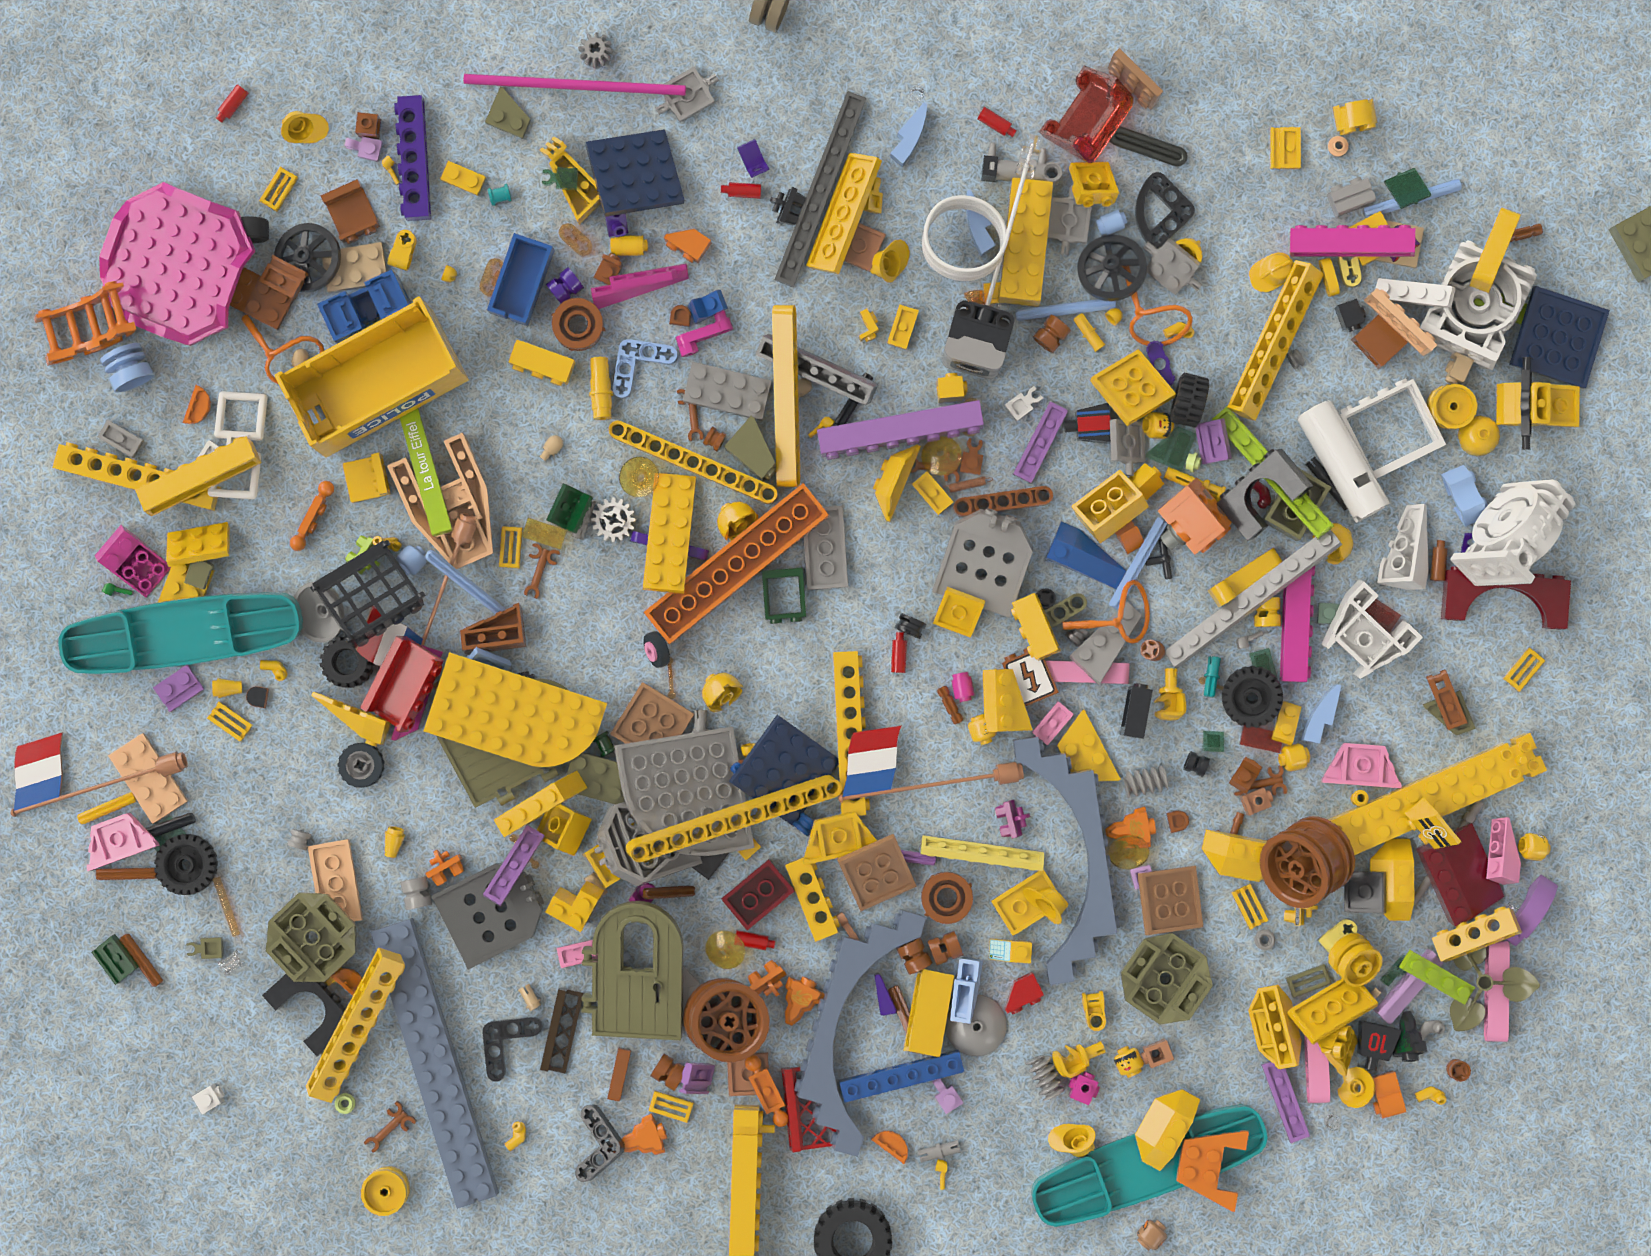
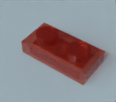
[1365,599,1401,632]
[1239,725,1282,753]

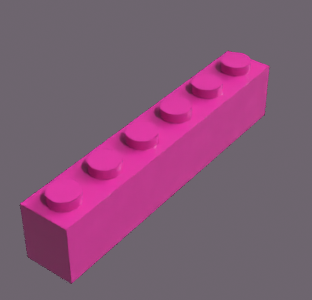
[1290,225,1416,257]
[1280,559,1315,682]

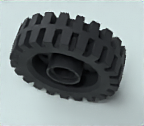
[1222,666,1283,728]
[154,834,218,895]

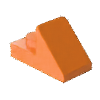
[1115,520,1144,554]

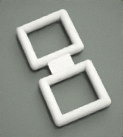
[208,391,268,499]

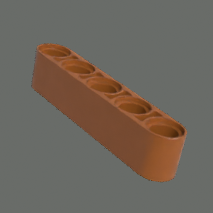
[953,486,1053,517]

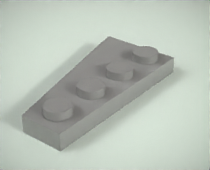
[1070,602,1142,685]

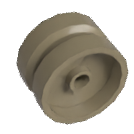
[749,0,790,33]

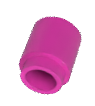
[951,672,975,702]

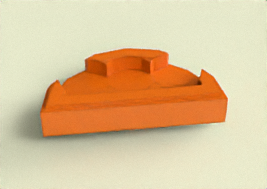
[183,385,211,424]
[331,968,362,996]
[871,1131,908,1164]

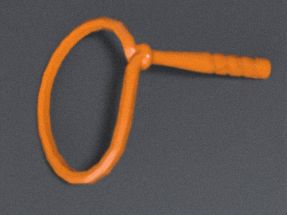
[1123,266,1193,346]
[241,315,324,384]
[1063,580,1150,644]

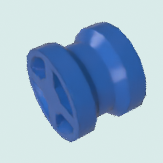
[792,811,814,837]

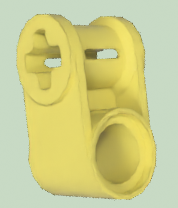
[1318,919,1357,953]

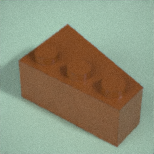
[460,602,527,655]

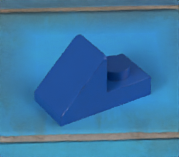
[688,290,728,324]

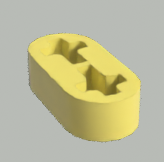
[1338,257,1361,288]

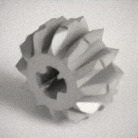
[578,32,613,68]

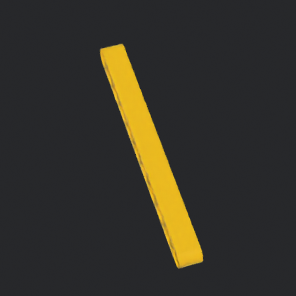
[626,775,842,862]

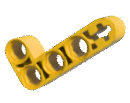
[1469,207,1521,293]
[1207,547,1283,608]

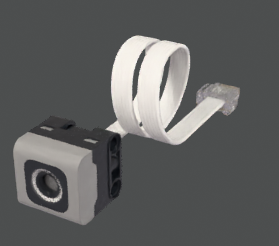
[922,134,1041,380]

